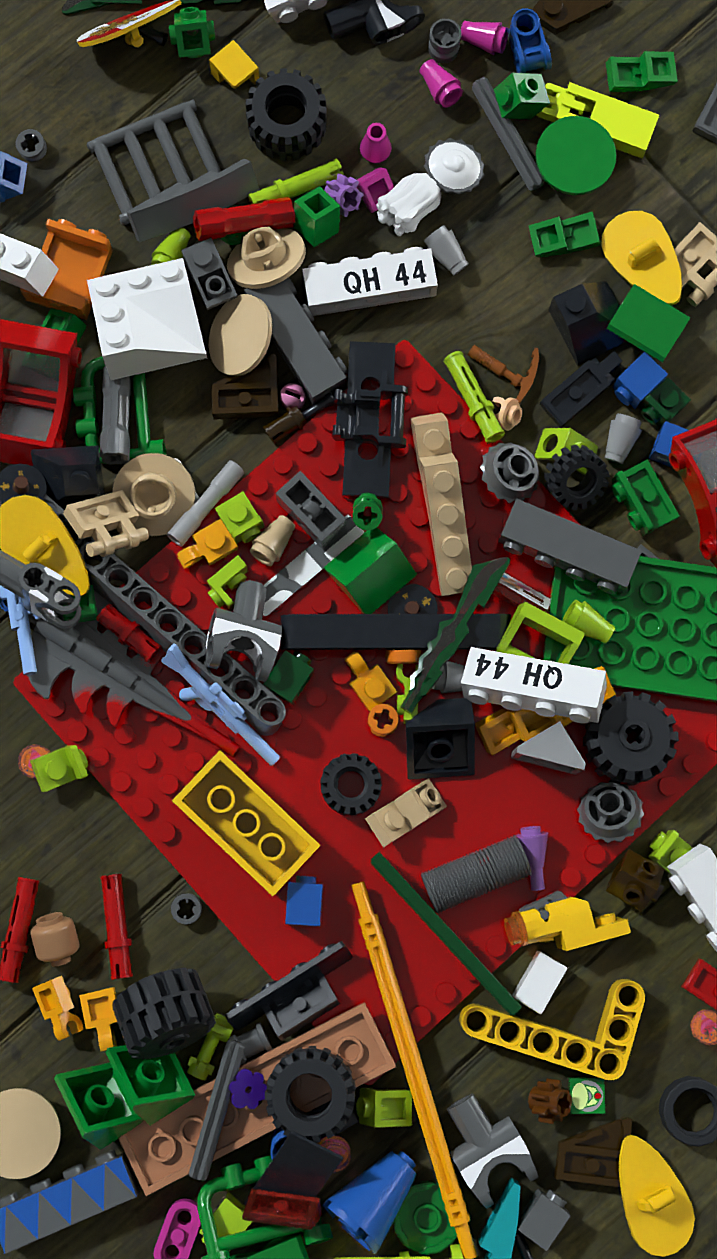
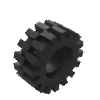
[544,445,610,510]
[320,753,382,816]

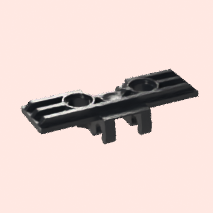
[332,341,409,498]

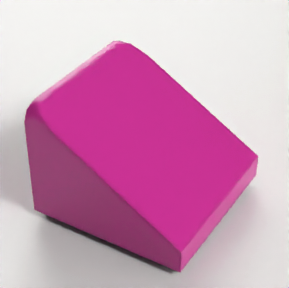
[356,167,394,213]

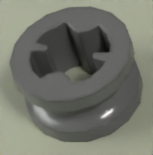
[16,129,47,162]
[171,893,203,924]

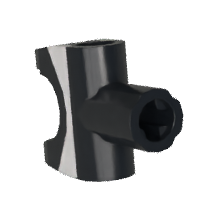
[323,0,425,45]

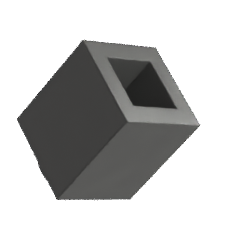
[517,1188,571,1251]

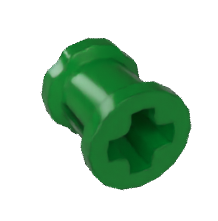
[352,493,383,531]

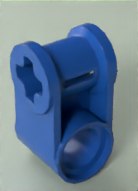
[508,8,552,73]

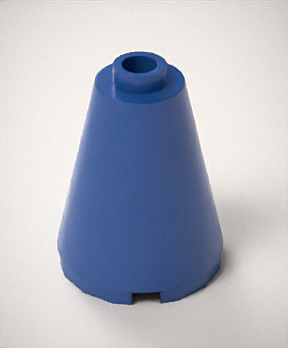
[322,1151,417,1254]

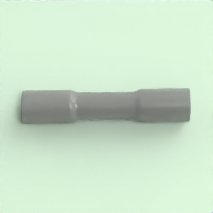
[167,460,244,547]

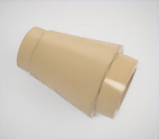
[250,515,295,566]

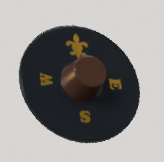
[0,464,47,503]
[388,584,437,614]

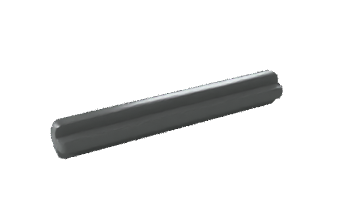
[472,77,545,191]
[189,1040,245,1181]

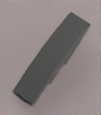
[127,159,260,242]

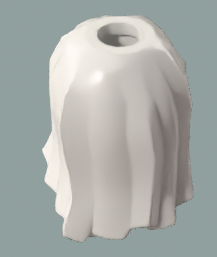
[376,173,441,236]

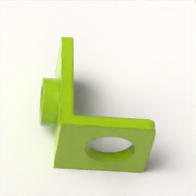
[535,428,598,475]

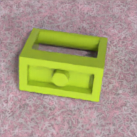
[496,602,585,664]

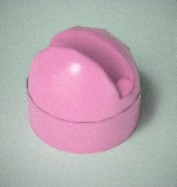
[279,383,306,409]

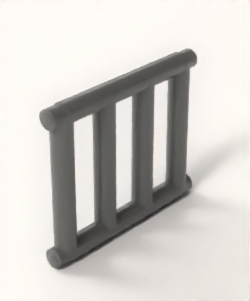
[87,99,221,226]

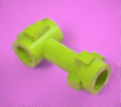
[187,1012,233,1081]

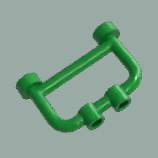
[73,357,167,464]
[197,1156,333,1259]

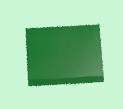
[606,284,690,363]
[324,528,417,614]
[105,1045,195,1126]
[54,1062,144,1150]

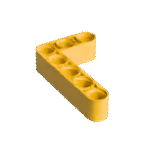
[459,979,645,1080]

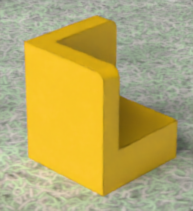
[209,40,260,89]

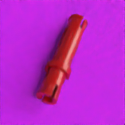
[100,874,133,980]
[0,877,40,983]

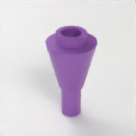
[515,826,548,891]

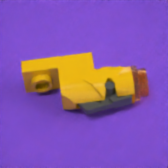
[504,891,631,951]

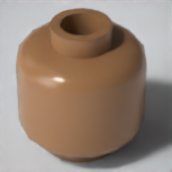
[30,912,80,966]

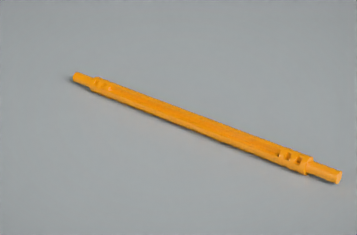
[351,881,478,1259]

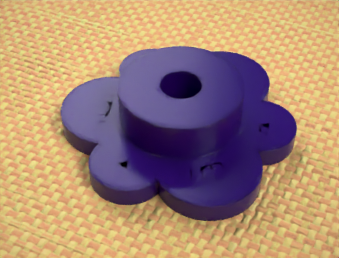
[229,1069,267,1109]

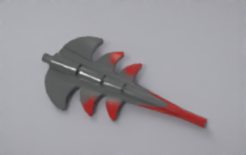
[28,590,240,757]

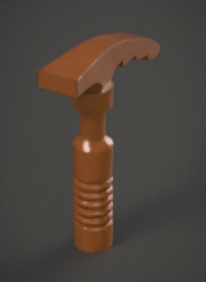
[467,345,539,404]

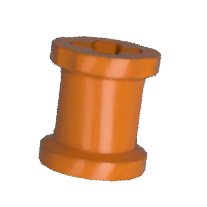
[368,704,399,737]

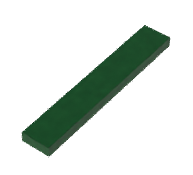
[370,852,522,1016]

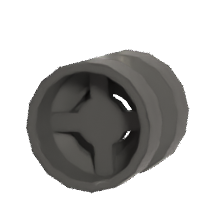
[428,19,461,63]

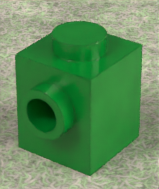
[493,73,550,119]
[294,186,340,247]

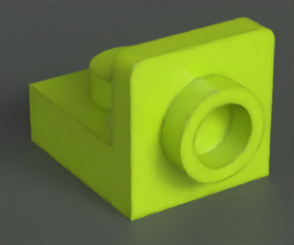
[215,492,264,544]
[207,555,248,611]
[30,745,88,792]
[648,830,693,876]
[356,1088,412,1128]

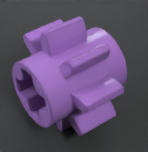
[324,173,364,217]

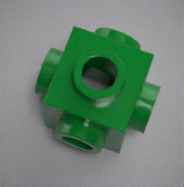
[169,7,216,58]

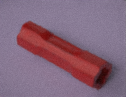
[193,197,295,241]

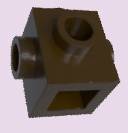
[606,849,665,912]

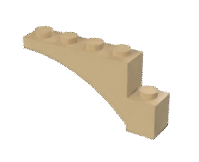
[410,412,475,596]

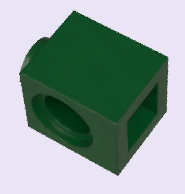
[263,650,314,706]

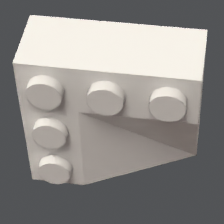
[87,258,207,380]

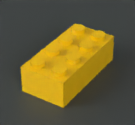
[172,750,321,896]

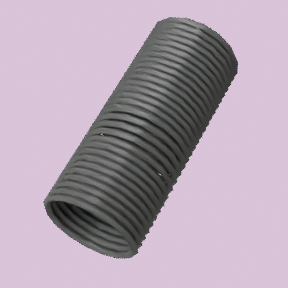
[421,835,532,913]

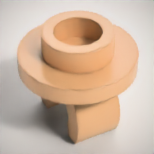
[492,397,522,431]

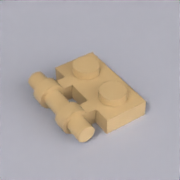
[674,222,717,307]
[63,490,149,557]

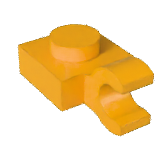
[177,519,238,569]
[344,651,397,711]
[32,975,83,1041]
[79,987,117,1051]

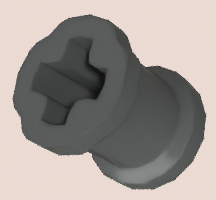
[229,1022,273,1065]

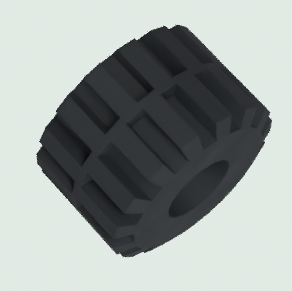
[583,691,679,786]
[112,968,216,1059]

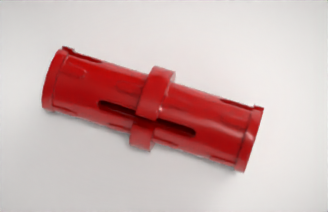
[96,603,162,663]

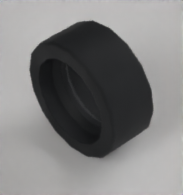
[659,1076,717,1147]

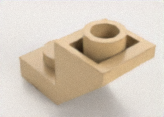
[365,778,447,848]

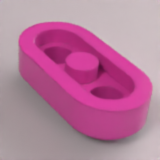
[154,1198,201,1259]

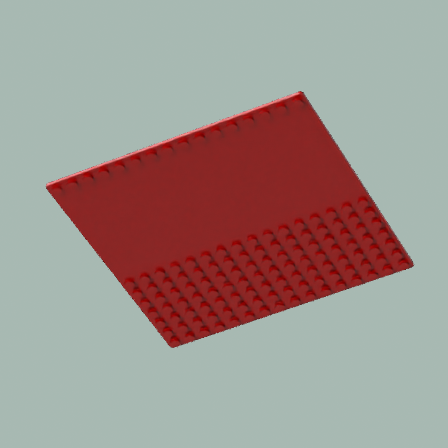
[13,340,717,1085]

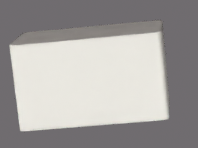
[512,951,567,1014]

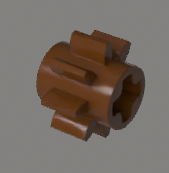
[528,1078,572,1124]

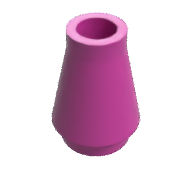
[461,21,509,55]
[419,59,463,108]
[360,123,392,163]

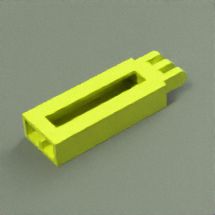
[537,82,659,159]

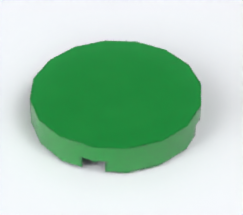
[393,1180,457,1255]

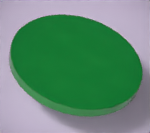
[536,116,616,195]

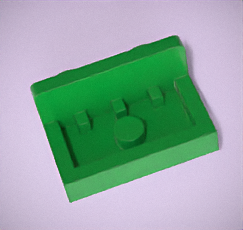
[611,459,680,537]

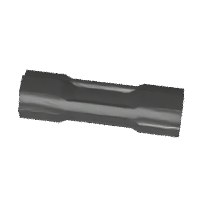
[100,366,132,465]

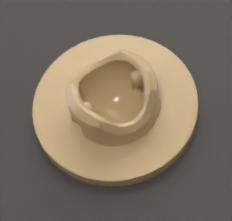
[227,227,306,289]
[209,294,272,376]
[113,453,196,536]
[0,1088,61,1179]

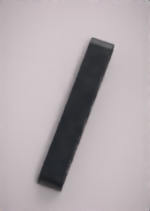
[281,614,512,650]

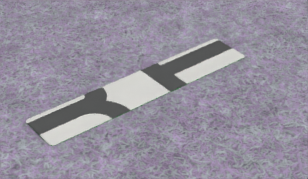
[263,515,364,616]

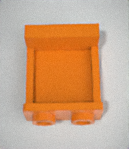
[20,219,113,320]

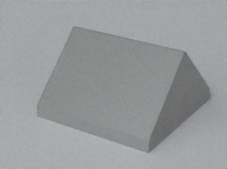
[510,721,586,775]

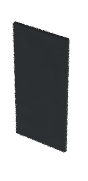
[243,1131,343,1215]

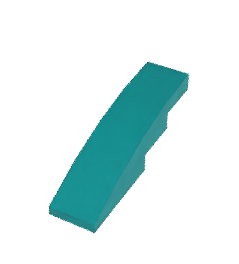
[478,1177,521,1259]

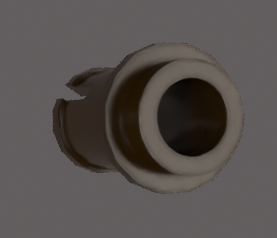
[263,406,307,444]

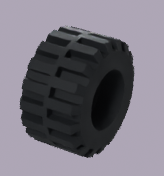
[246,68,327,161]
[265,1046,356,1143]

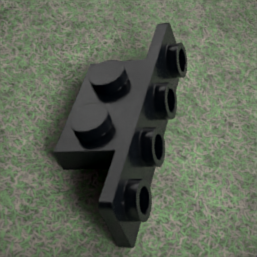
[225,941,353,1041]

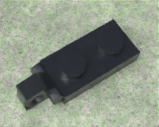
[539,352,623,428]

